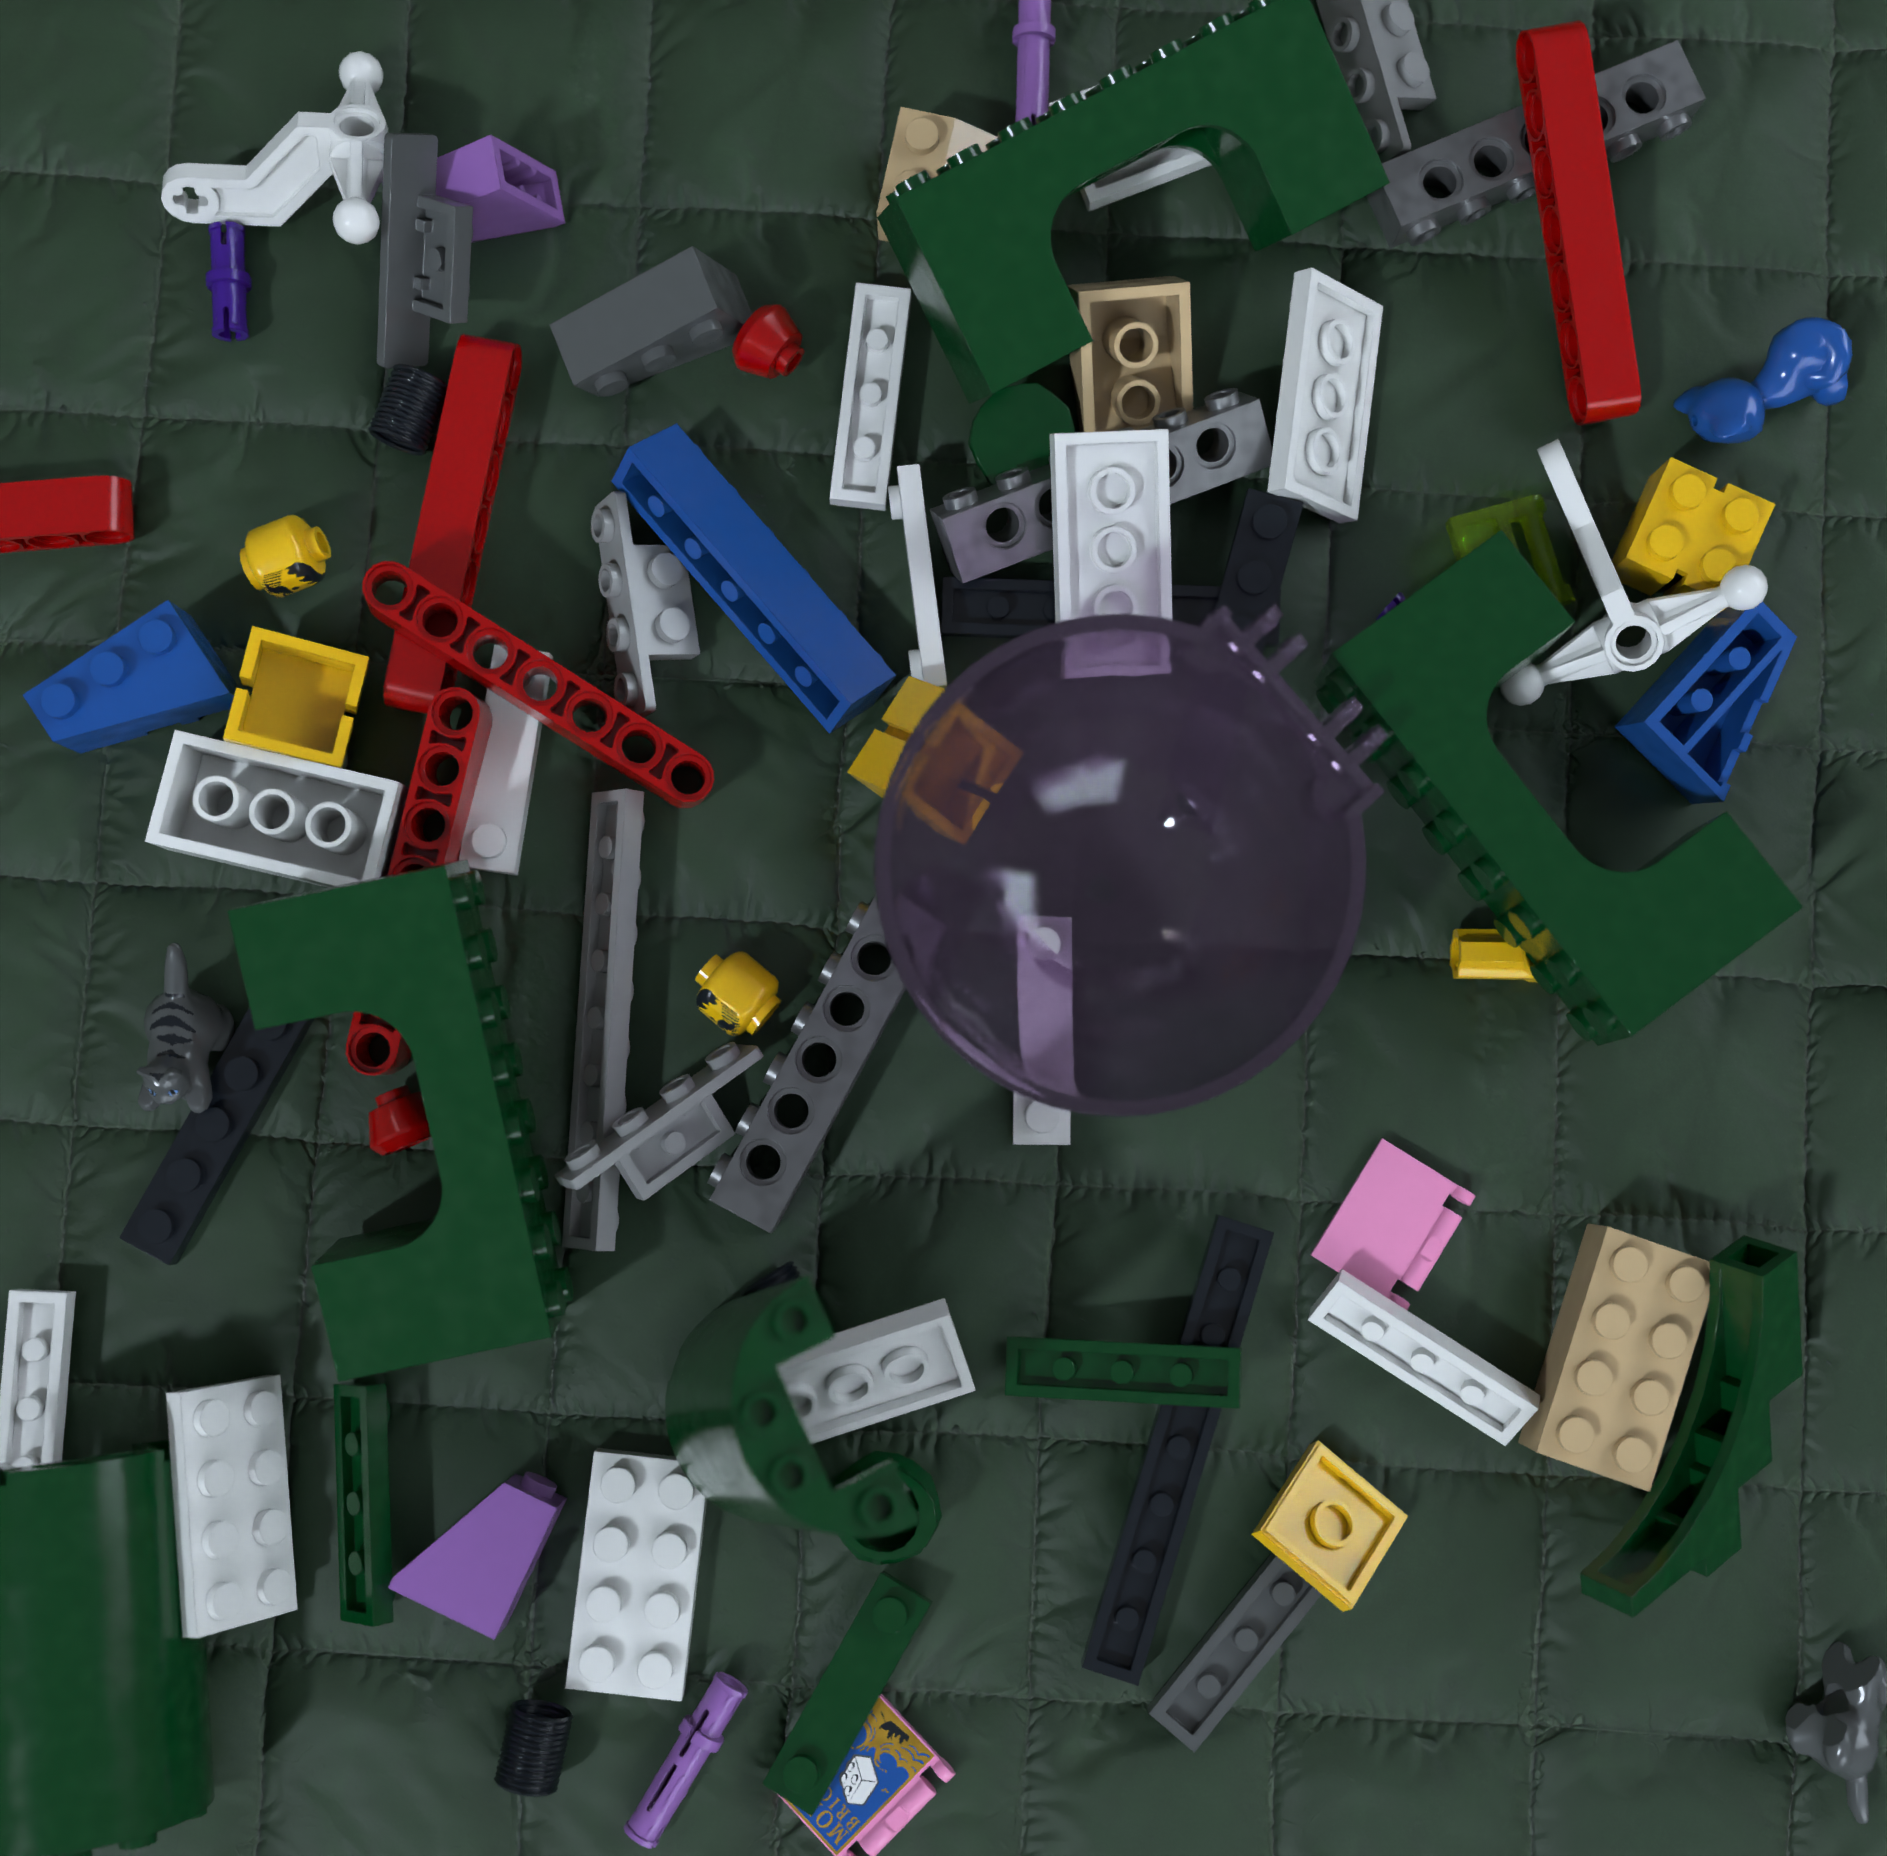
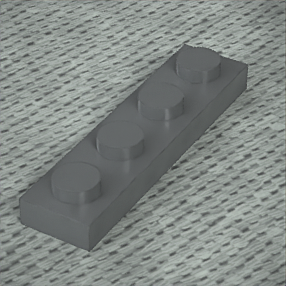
[1147,1552,1322,1753]

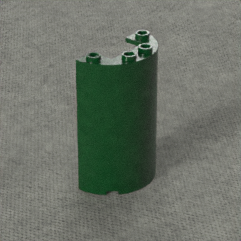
[665,1275,921,1538]
[0,1439,215,1856]

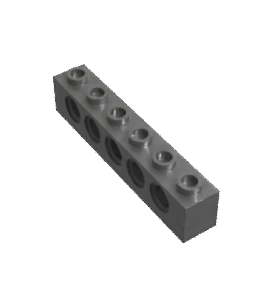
[1366,40,1706,249]
[930,388,1272,583]
[708,893,937,1234]

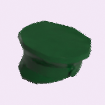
[968,383,1075,485]
[833,1451,942,1565]

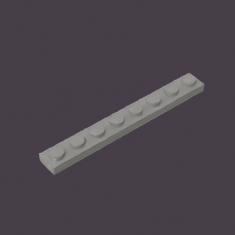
[562,789,645,1251]

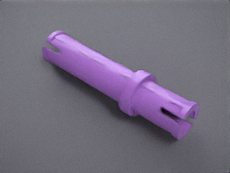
[1012,0,1056,126]
[624,1671,748,1849]

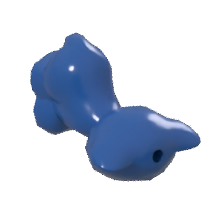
[1673,317,1853,444]

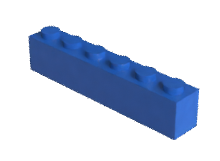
[611,423,896,734]

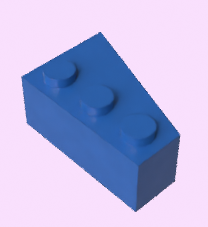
[23,600,239,754]
[1615,601,1797,804]

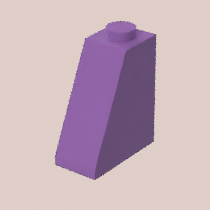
[382,135,565,242]
[388,1472,567,1640]

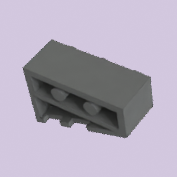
[550,246,752,397]

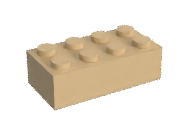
[1518,1223,1710,1492]

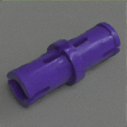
[206,221,252,341]

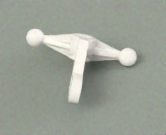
[161,51,388,245]
[1499,439,1768,706]

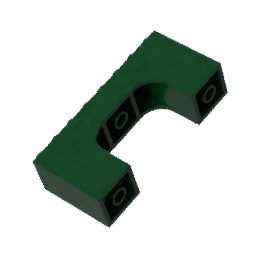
[877,0,1390,404]
[1314,530,1803,1046]
[227,859,573,1382]

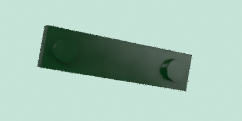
[1005,1336,1242,1409]
[333,1381,396,1627]
[762,1571,933,1816]

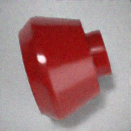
[732,304,804,379]
[368,1085,431,1156]

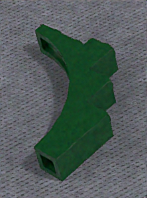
[1580,1235,1803,1618]

